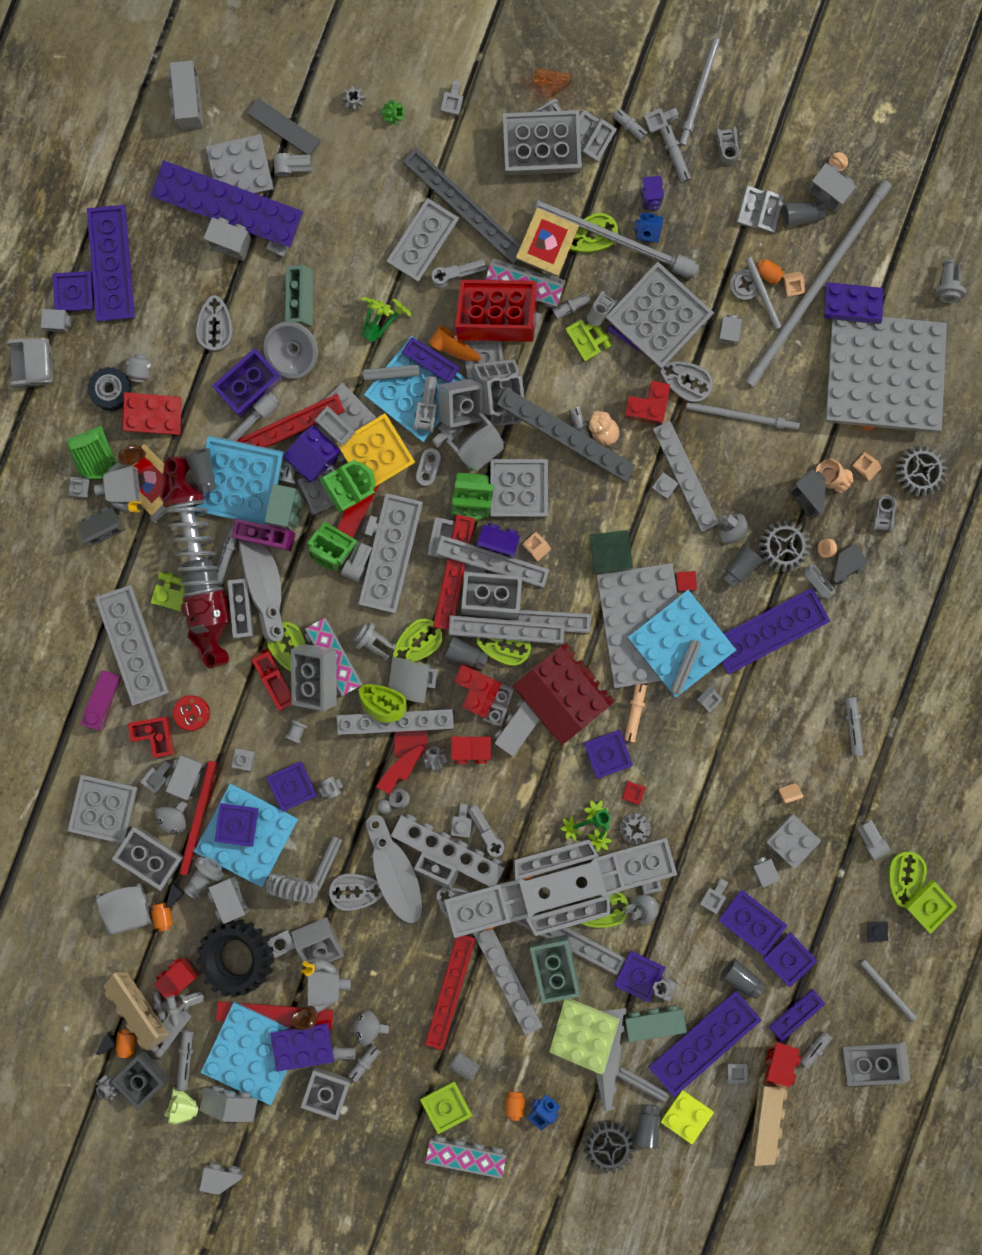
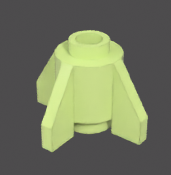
[164,1087,199,1125]

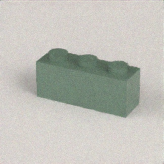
[285,265,313,327]
[624,1005,687,1042]

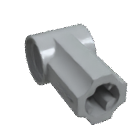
[274,153,312,177]
[341,541,372,583]
[856,820,891,861]
[653,976,678,1001]

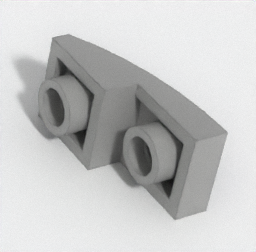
[483,684,514,727]

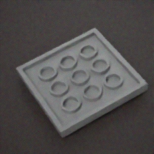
[605,262,714,370]

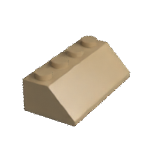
[103,972,170,1050]
[749,1080,787,1166]

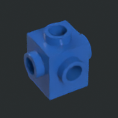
[634,213,664,243]
[527,1094,561,1131]

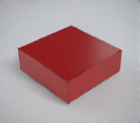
[676,571,697,592]
[621,781,646,805]

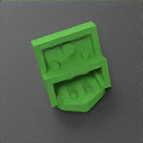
[66,425,117,479]
[320,459,375,513]
[451,473,494,522]
[307,521,357,571]

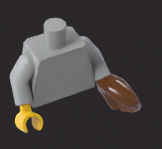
[94,445,146,513]
[291,960,351,1031]

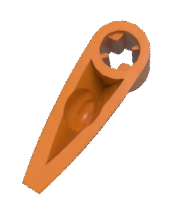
[429,325,482,361]

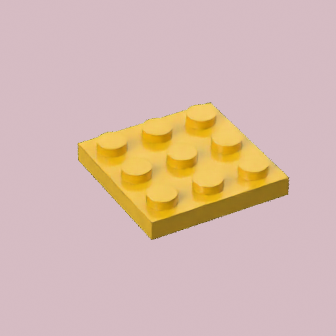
[336,413,415,487]

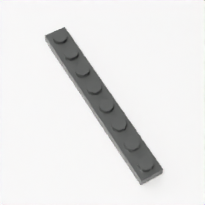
[403,148,521,265]
[496,387,636,482]

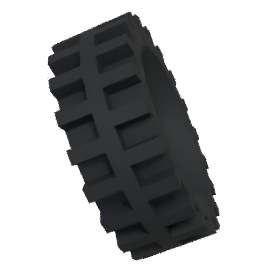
[196,919,274,998]

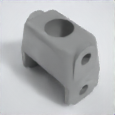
[6,338,54,389]
[446,413,504,471]
[96,882,152,936]

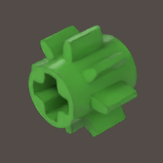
[381,100,405,124]

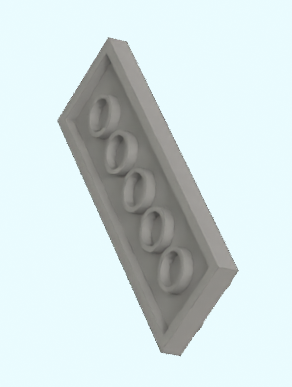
[359,493,423,614]
[95,585,170,706]

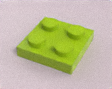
[904,879,957,934]
[420,1080,473,1134]

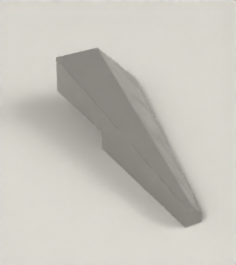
[595,1008,626,1111]

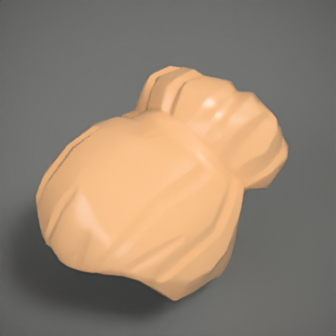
[589,411,619,447]
[815,459,853,493]

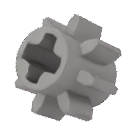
[342,86,366,112]
[422,747,447,771]
[318,776,343,800]
[96,1075,120,1100]

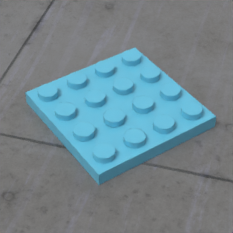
[364,336,467,443]
[196,436,284,525]
[628,590,736,698]
[194,783,298,887]
[201,1001,291,1105]

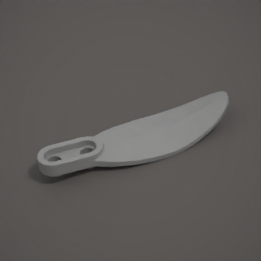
[239,540,284,643]
[366,815,422,923]

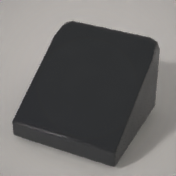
[166,883,185,908]
[96,1031,116,1055]

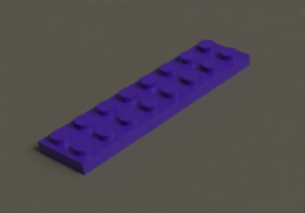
[151,160,303,248]

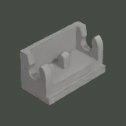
[427,517,454,560]

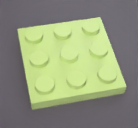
[549,999,620,1075]

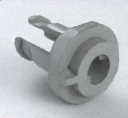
[935,260,966,305]
[351,621,396,660]
[183,857,223,899]

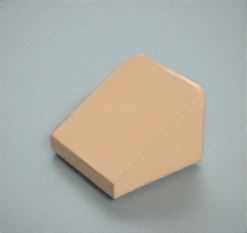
[782,271,805,297]
[852,452,881,481]
[522,532,551,561]
[779,783,803,803]

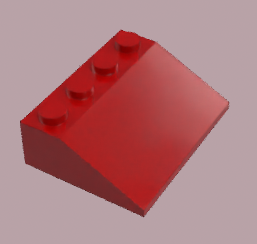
[455,280,537,342]

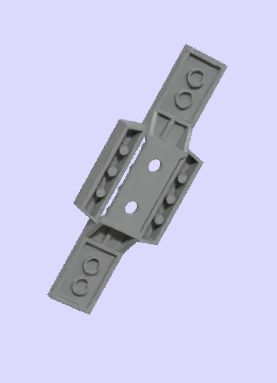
[444,838,677,938]

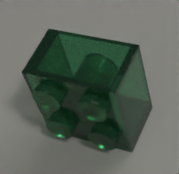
[589,530,633,574]

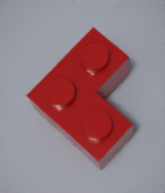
[624,381,671,425]
[454,665,502,718]
[128,717,175,758]
[451,736,491,764]
[154,957,200,1000]
[764,1042,801,1089]

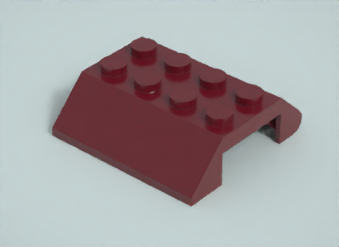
[512,642,615,746]

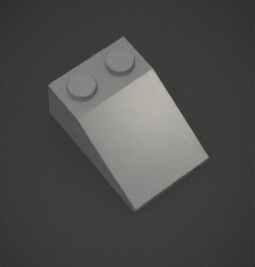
[843,1041,911,1086]

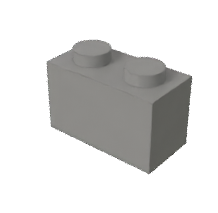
[414,852,459,891]

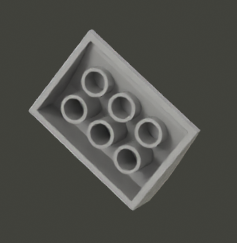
[503,110,582,175]

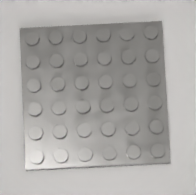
[825,317,947,433]

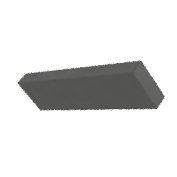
[247,98,320,155]

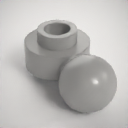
[377,788,410,815]

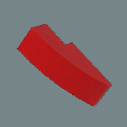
[251,648,292,711]
[376,745,425,794]

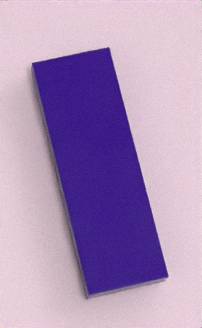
[402,337,460,383]
[768,989,825,1042]

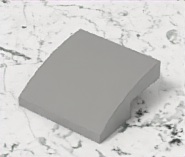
[579,109,617,162]
[735,185,784,233]
[296,465,335,516]
[388,657,430,703]

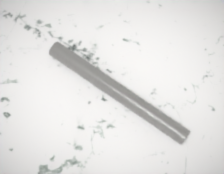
[745,256,782,330]
[859,959,917,1022]

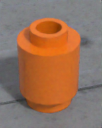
[757,259,785,285]
[151,902,173,932]
[115,1028,137,1058]
[505,1092,525,1121]

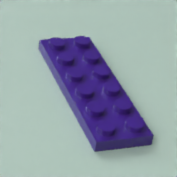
[87,205,136,322]
[721,588,831,675]
[648,990,762,1097]

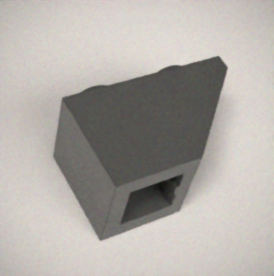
[831,543,868,585]

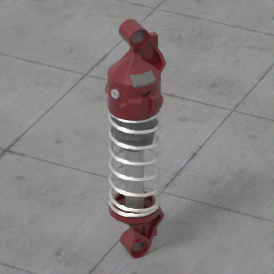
[159,456,230,668]

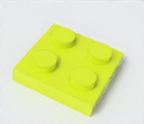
[660,1090,714,1145]

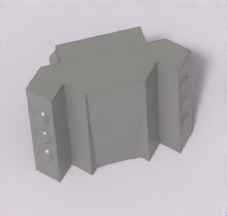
[471,359,524,426]

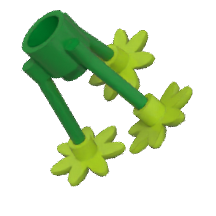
[360,297,411,342]
[560,800,612,852]

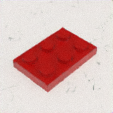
[122,392,181,436]

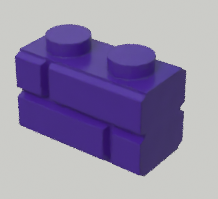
[640,176,664,212]

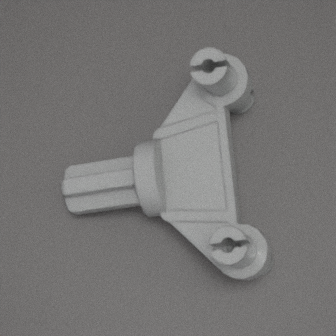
[152,990,204,1026]

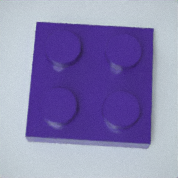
[53,271,94,312]
[584,730,633,779]
[266,761,318,812]
[214,803,259,847]
[762,932,817,987]
[614,950,666,1002]

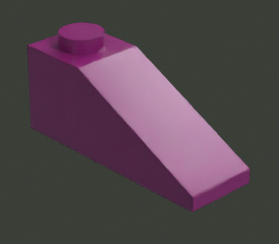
[231,519,296,552]
[81,670,121,731]

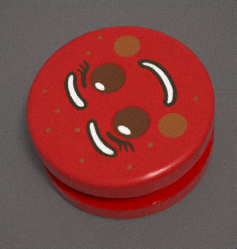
[173,695,210,731]

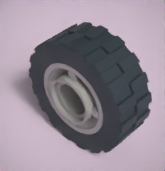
[88,367,133,411]

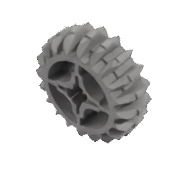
[895,445,948,497]
[759,520,811,572]
[266,874,318,903]

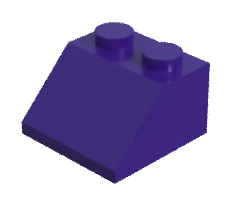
[283,425,341,483]
[477,523,520,558]

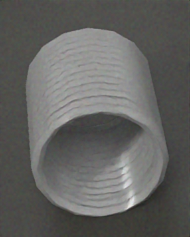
[448,1051,480,1082]

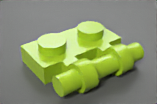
[565,319,612,362]
[151,572,185,612]

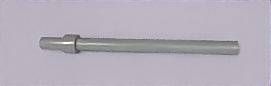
[679,38,720,146]
[686,402,800,430]

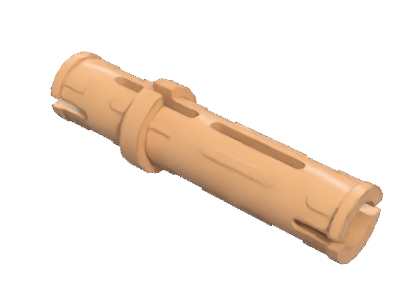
[624,683,648,742]

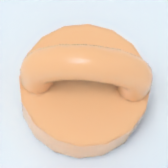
[828,152,848,172]
[818,539,837,558]

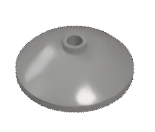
[264,321,318,378]

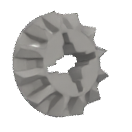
[730,269,759,300]
[620,813,651,844]

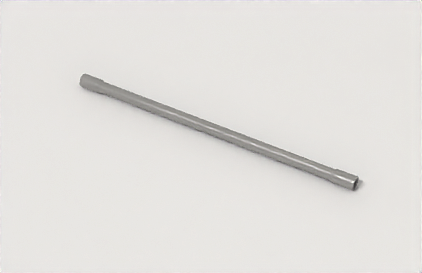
[744,180,892,388]

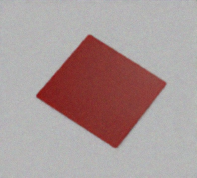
[394,730,428,758]

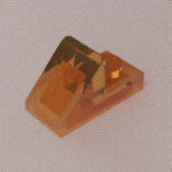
[534,68,573,98]

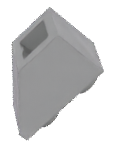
[199,1162,245,1195]

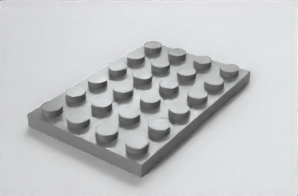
[596,563,678,688]

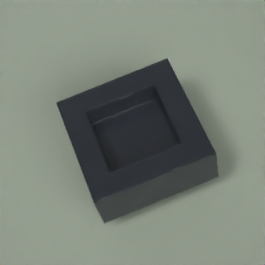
[867,921,888,942]

